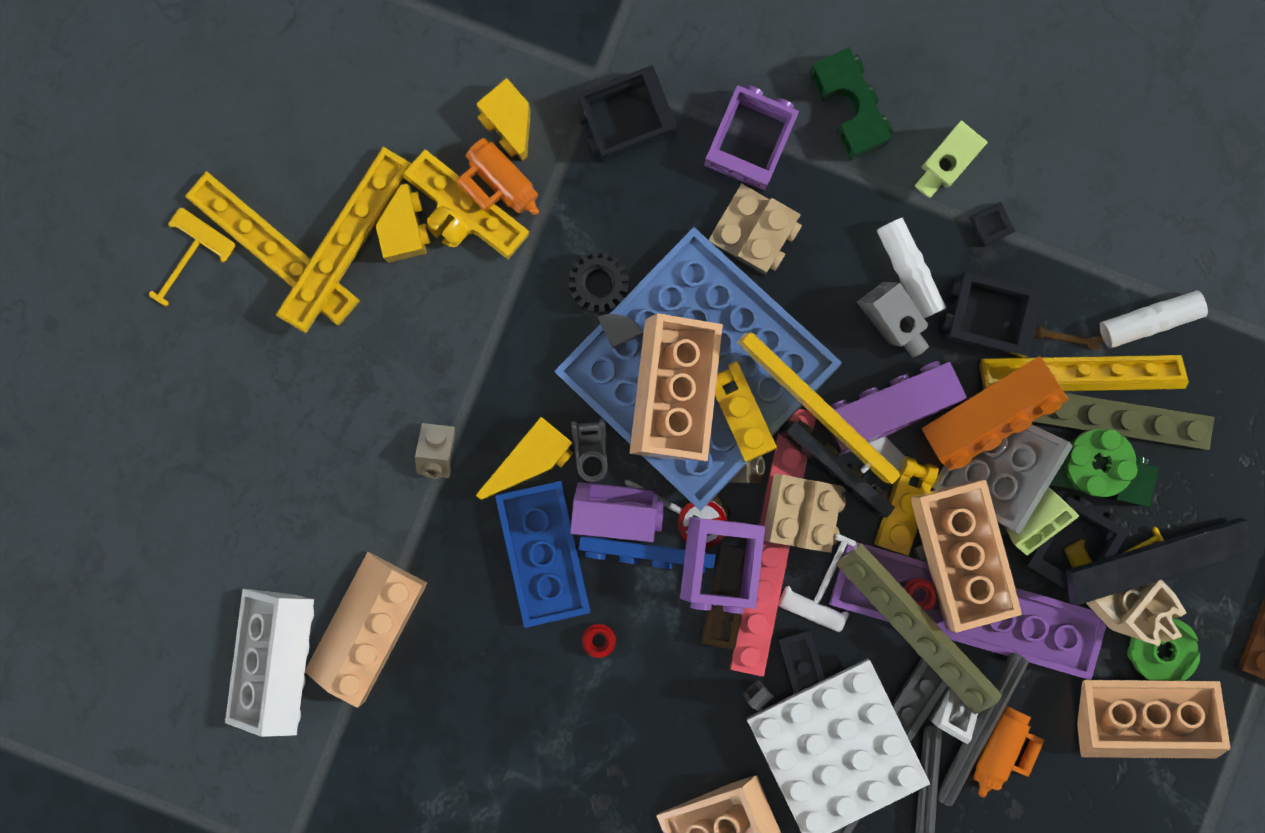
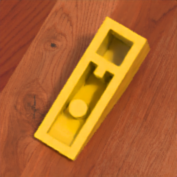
[476,417,574,500]

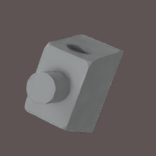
[857,282,929,358]

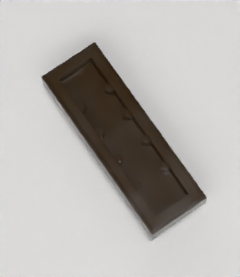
[700,543,746,650]

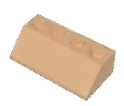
[629,313,723,461]
[910,480,1022,633]
[305,552,427,708]
[1077,680,1231,759]

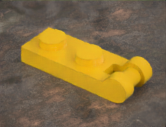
[715,361,777,463]
[874,456,939,556]

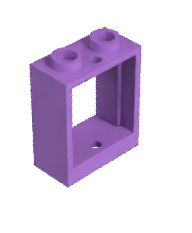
[704,85,799,191]
[570,482,664,542]
[680,517,765,614]

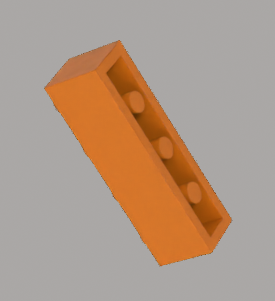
[921,356,1069,471]

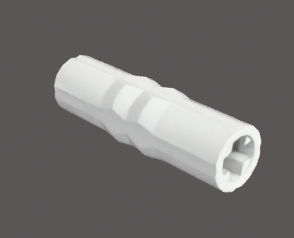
[877,218,947,318]
[1100,290,1208,349]

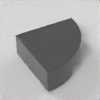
[598,314,643,349]

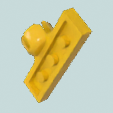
[403,149,530,260]

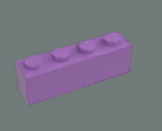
[827,361,967,456]

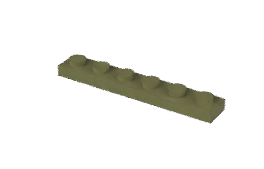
[1032,393,1214,450]
[836,543,1003,714]

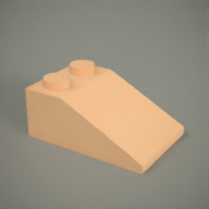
[656,775,781,833]

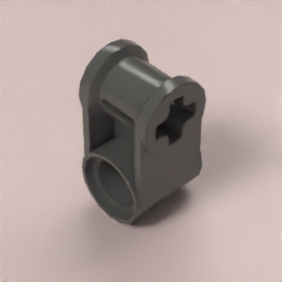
[571,418,608,483]

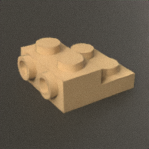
[709,183,802,276]
[764,473,846,553]

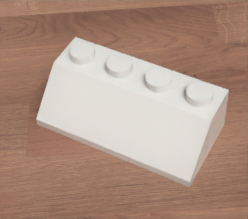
[225,589,314,737]

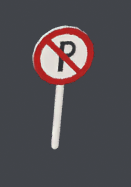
[625,480,727,548]

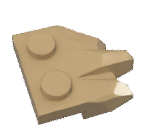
[1086,579,1187,646]

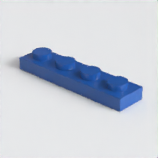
[579,535,716,573]

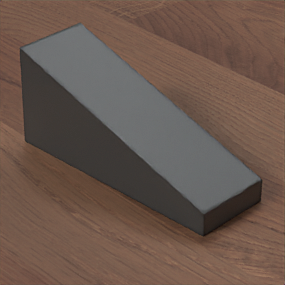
[743,679,777,711]

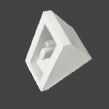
[928,686,978,744]

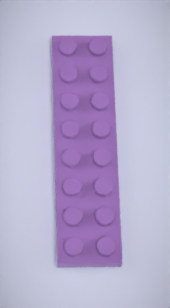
[829,542,1106,680]

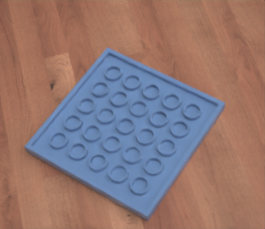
[554,227,842,512]

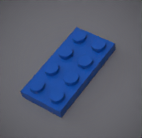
[495,481,591,628]

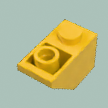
[476,78,531,161]
[376,184,430,263]

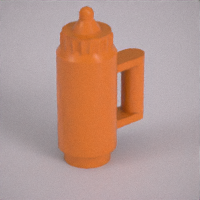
[456,138,539,215]
[973,706,1045,797]

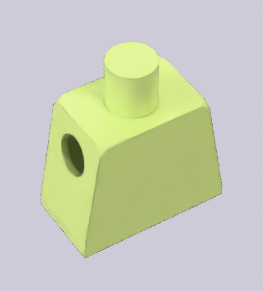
[915,120,988,198]
[1006,487,1079,555]

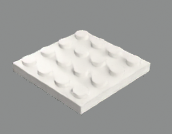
[746,658,930,833]

